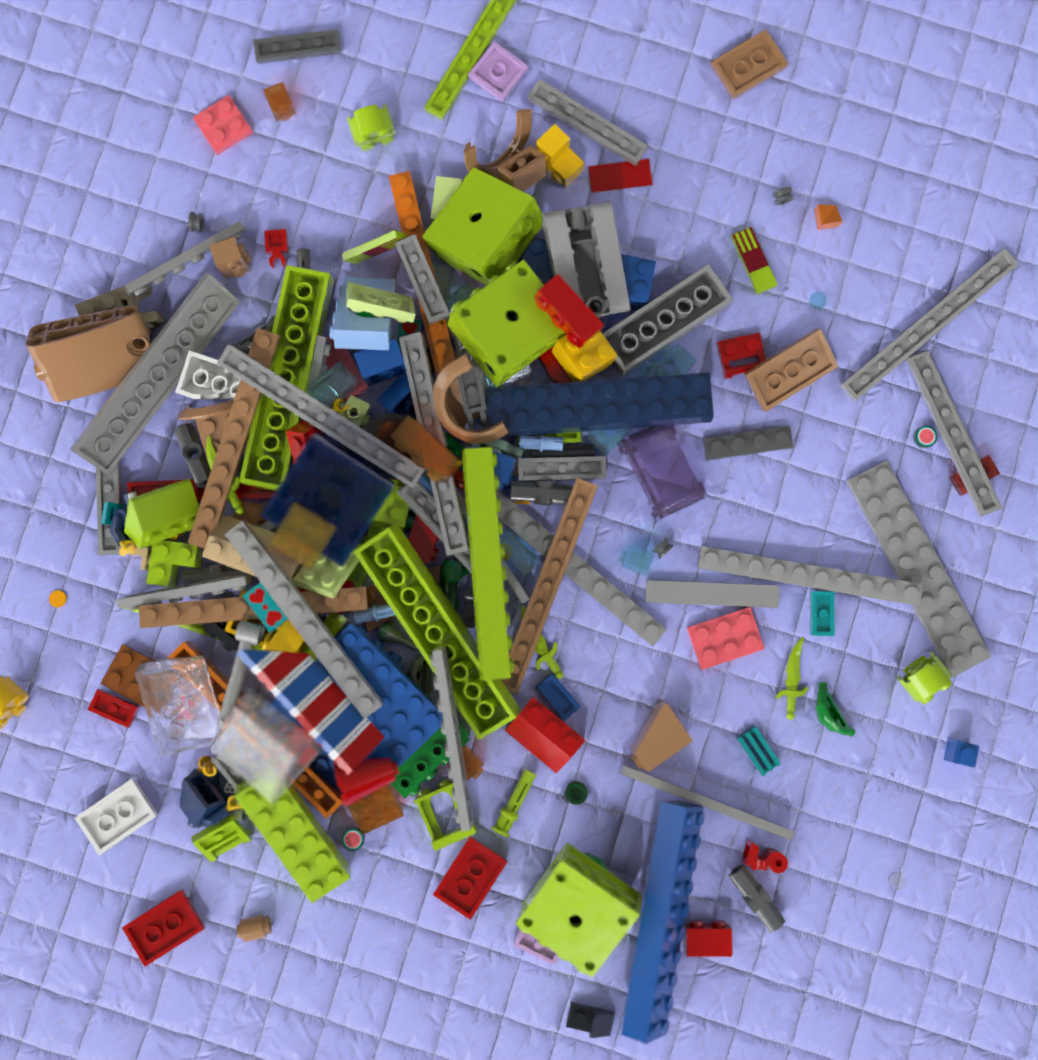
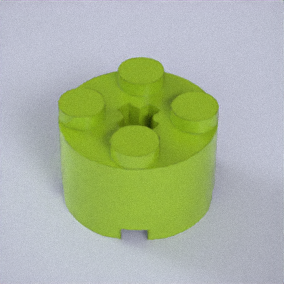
[347,104,396,151]
[897,652,953,704]

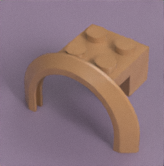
[464,109,546,191]
[433,354,509,444]
[178,399,250,461]

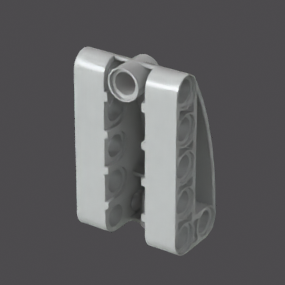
[542,201,630,317]

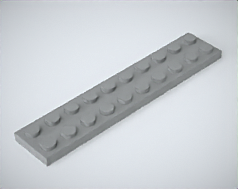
[70,273,241,475]
[846,461,991,677]

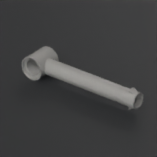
[216,620,264,729]

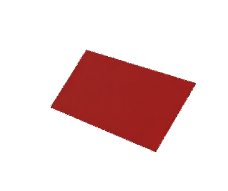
[588,159,653,193]

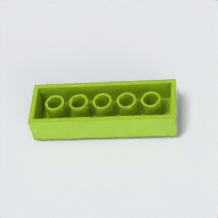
[234,761,351,903]

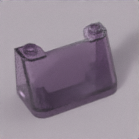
[617,425,706,523]

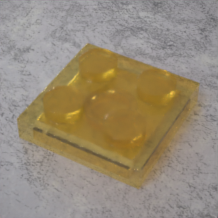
[269,503,337,569]

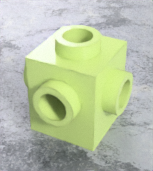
[338,395,371,428]

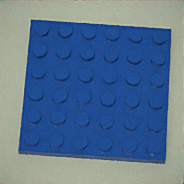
[259,622,444,810]

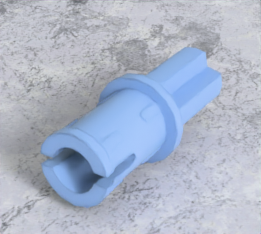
[519,434,563,452]
[354,604,395,625]

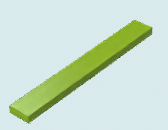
[424,0,517,121]

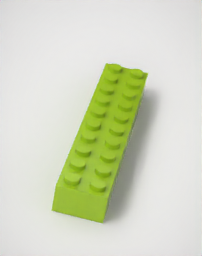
[239,265,334,494]
[353,523,521,740]

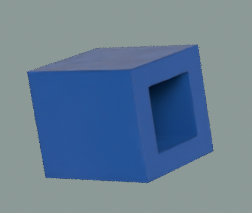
[944,738,980,768]

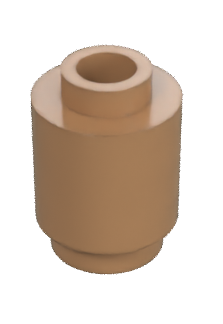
[237,914,272,942]

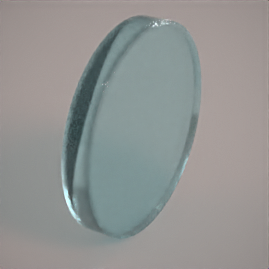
[809,292,827,309]

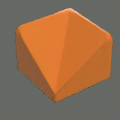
[814,204,842,230]

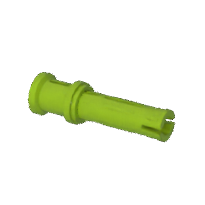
[491,769,537,838]

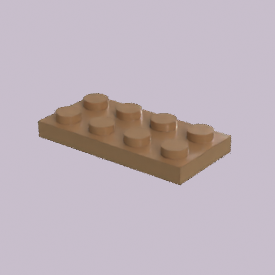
[744,328,839,412]

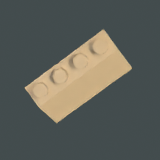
[202,515,308,583]

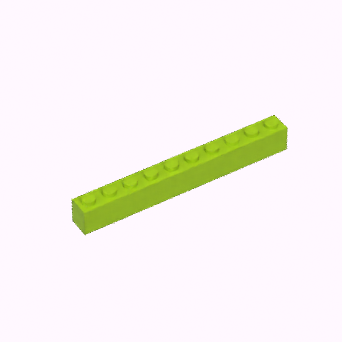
[462,447,514,680]

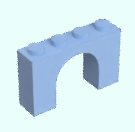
[330,277,397,350]

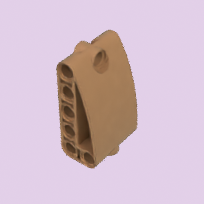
[25,305,152,402]

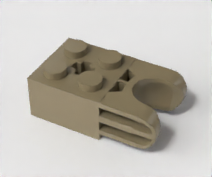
[75,285,165,330]

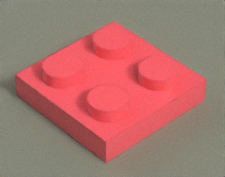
[193,95,253,155]

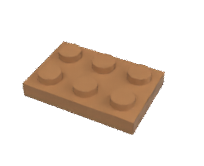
[711,29,789,100]

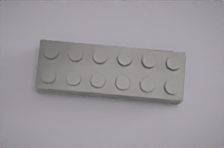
[603,264,733,377]

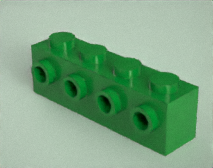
[390,720,470,799]

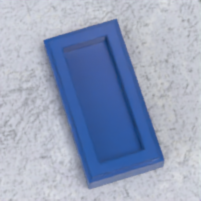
[535,673,581,721]

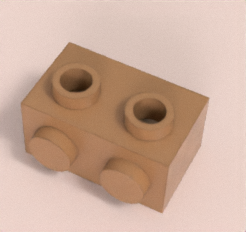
[209,237,252,279]

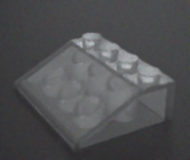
[135,656,228,757]
[209,688,322,804]

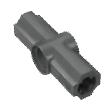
[174,423,211,488]
[510,481,574,505]
[182,565,253,585]
[728,864,786,933]

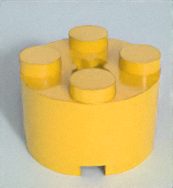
[0,676,29,730]

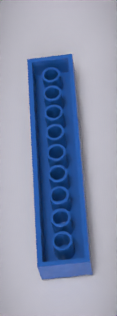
[621,800,705,1044]

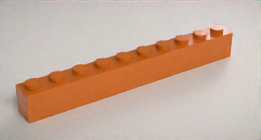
[389,171,455,377]
[168,641,343,819]

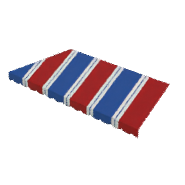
[236,649,385,775]

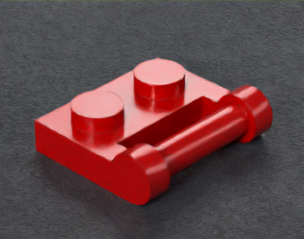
[716,333,766,379]

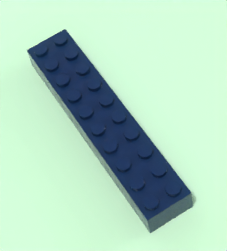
[486,372,714,438]

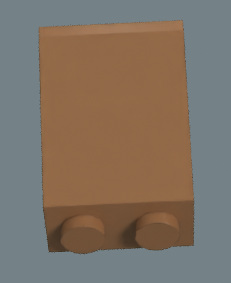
[630,700,693,772]

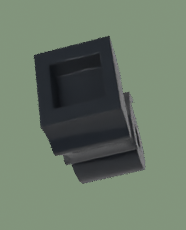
[461,586,476,628]

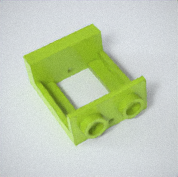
[413,778,477,851]

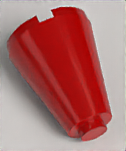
[334,757,399,807]

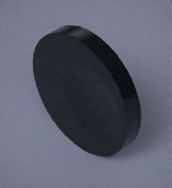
[360,413,423,478]

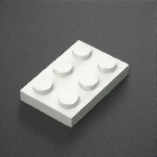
[75,778,158,855]

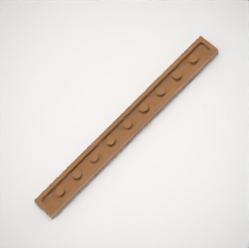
[188,328,281,549]
[501,478,598,694]
[139,587,368,628]

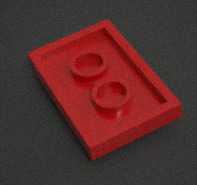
[433,836,508,920]
[122,889,205,967]

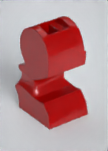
[741,839,788,873]

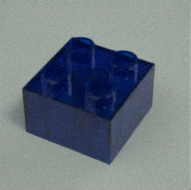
[261,432,396,567]

